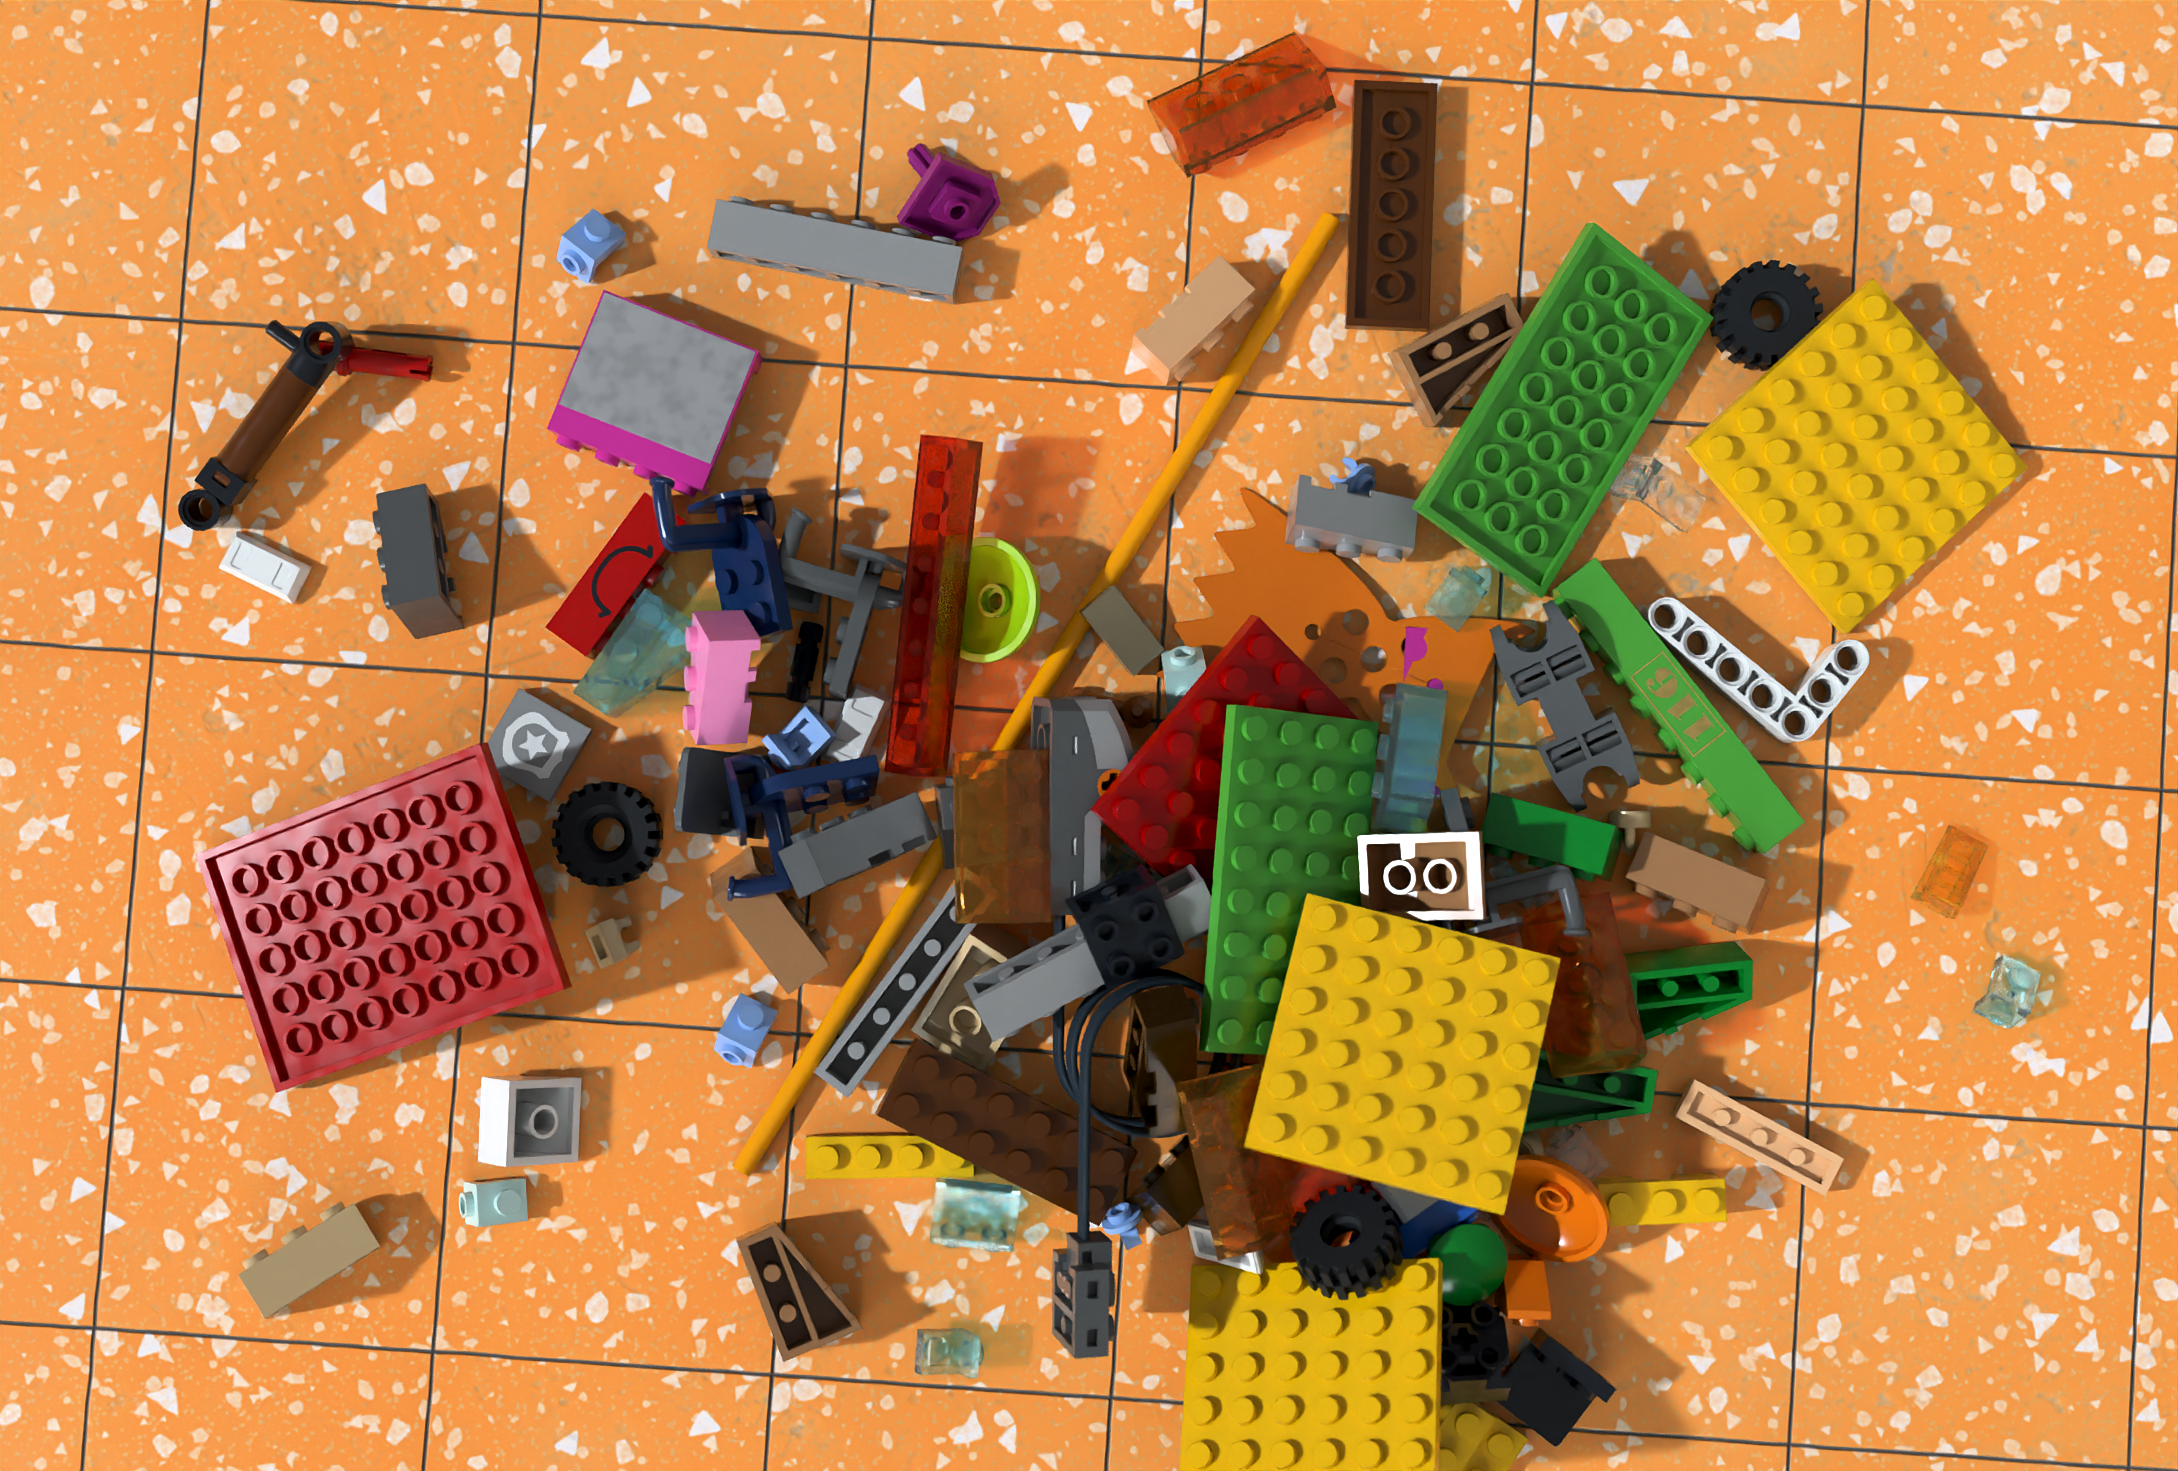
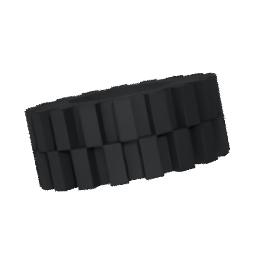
[1709,260,1823,371]
[551,781,663,887]
[1289,1185,1404,1300]

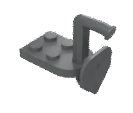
[778,507,924,700]
[1434,787,1589,940]

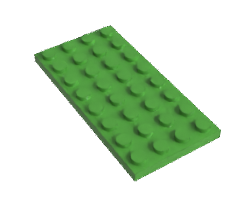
[1412,223,1714,598]
[1199,705,1378,1055]

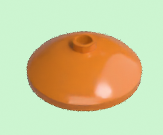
[1489,1154,1610,1263]

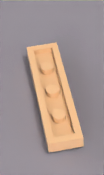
[1672,1078,1844,1196]

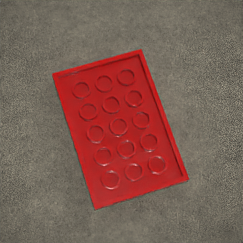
[1090,615,1360,895]

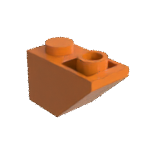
[1494,1254,1551,1327]

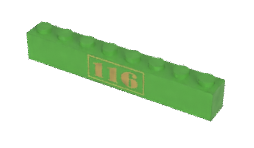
[1549,557,1805,853]

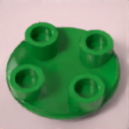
[1427,1223,1508,1306]

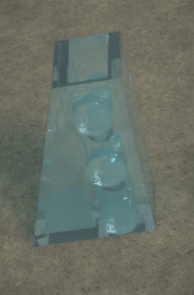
[573,589,692,719]
[1371,683,1448,833]

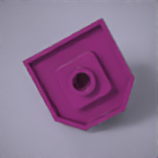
[897,143,1001,242]

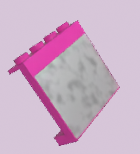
[547,290,764,498]

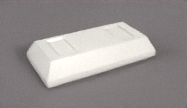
[218,531,312,604]
[820,683,893,763]
[1187,1218,1264,1275]

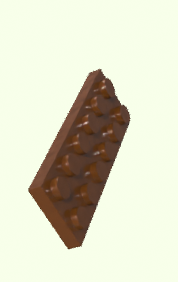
[1344,80,1437,332]
[875,1037,1138,1226]

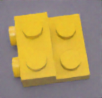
[1439,1402,1529,1471]

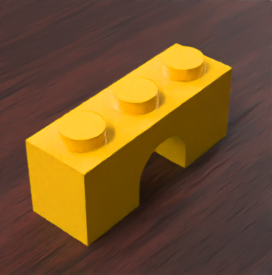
[1588,1173,1727,1226]

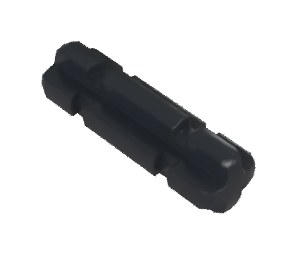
[785,621,824,703]

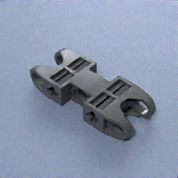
[1489,599,1640,812]

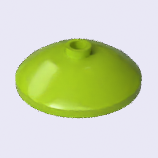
[930,537,1041,663]

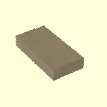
[1079,585,1165,676]

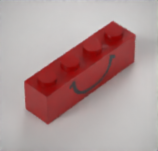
[545,492,689,660]

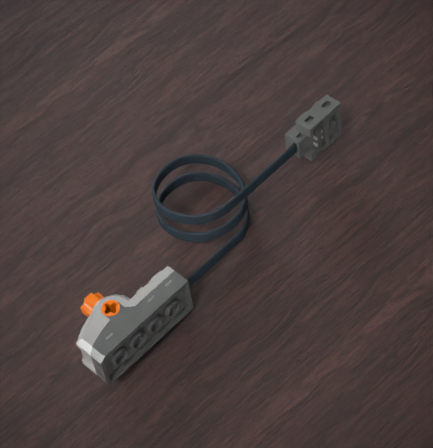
[1029,696,1243,1359]

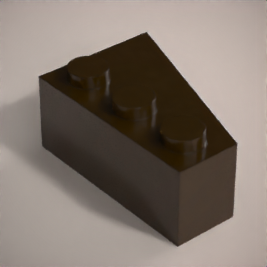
[1123,983,1199,1138]
[1126,1101,1255,1236]

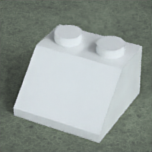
[478,1075,582,1167]

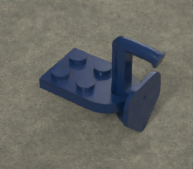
[649,477,793,639]
[723,754,880,901]

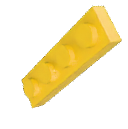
[806,1134,975,1179]

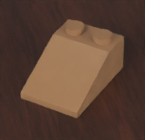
[1358,831,1486,920]

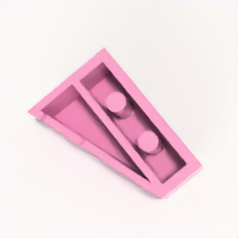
[683,610,761,745]

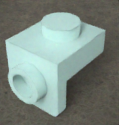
[1161,646,1206,715]
[459,1177,528,1227]

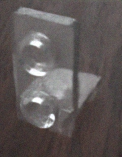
[1608,454,1706,533]

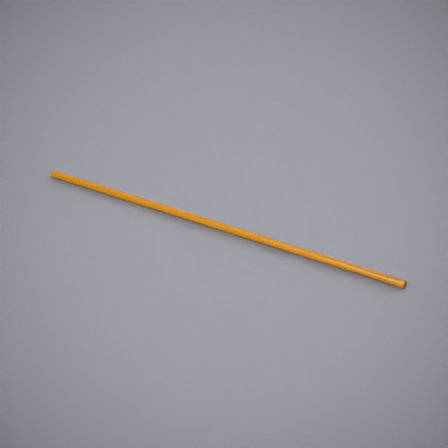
[732,212,1340,1177]

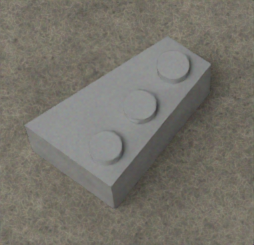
[1285,474,1418,563]

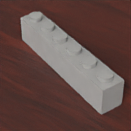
[707,196,964,304]
[963,864,1211,1042]
[814,867,1002,1098]

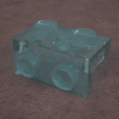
[930,1177,1021,1252]

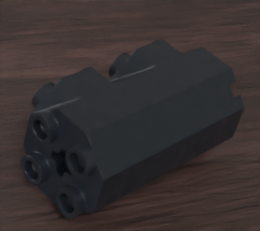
[1441,1300,1511,1405]

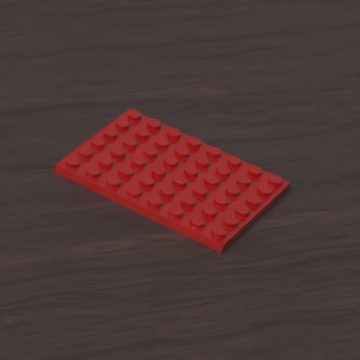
[196,742,572,1093]

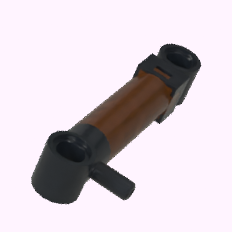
[178,320,353,531]

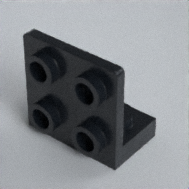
[1065,864,1185,990]
[1497,1327,1616,1446]

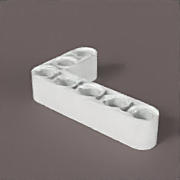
[1641,597,1870,743]

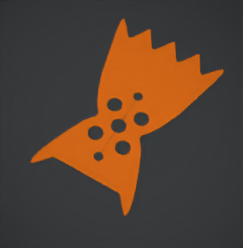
[1156,487,1535,798]

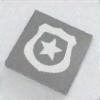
[488,688,594,802]

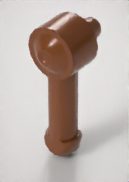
[1068,687,1154,728]

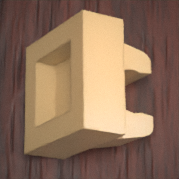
[585,918,640,969]

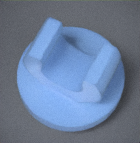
[1329,457,1376,495]
[1102,1202,1143,1250]

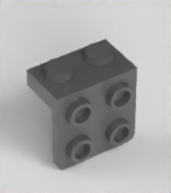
[673,747,772,839]

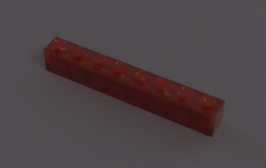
[884,434,983,777]

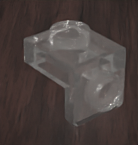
[1544,1124,1611,1181]

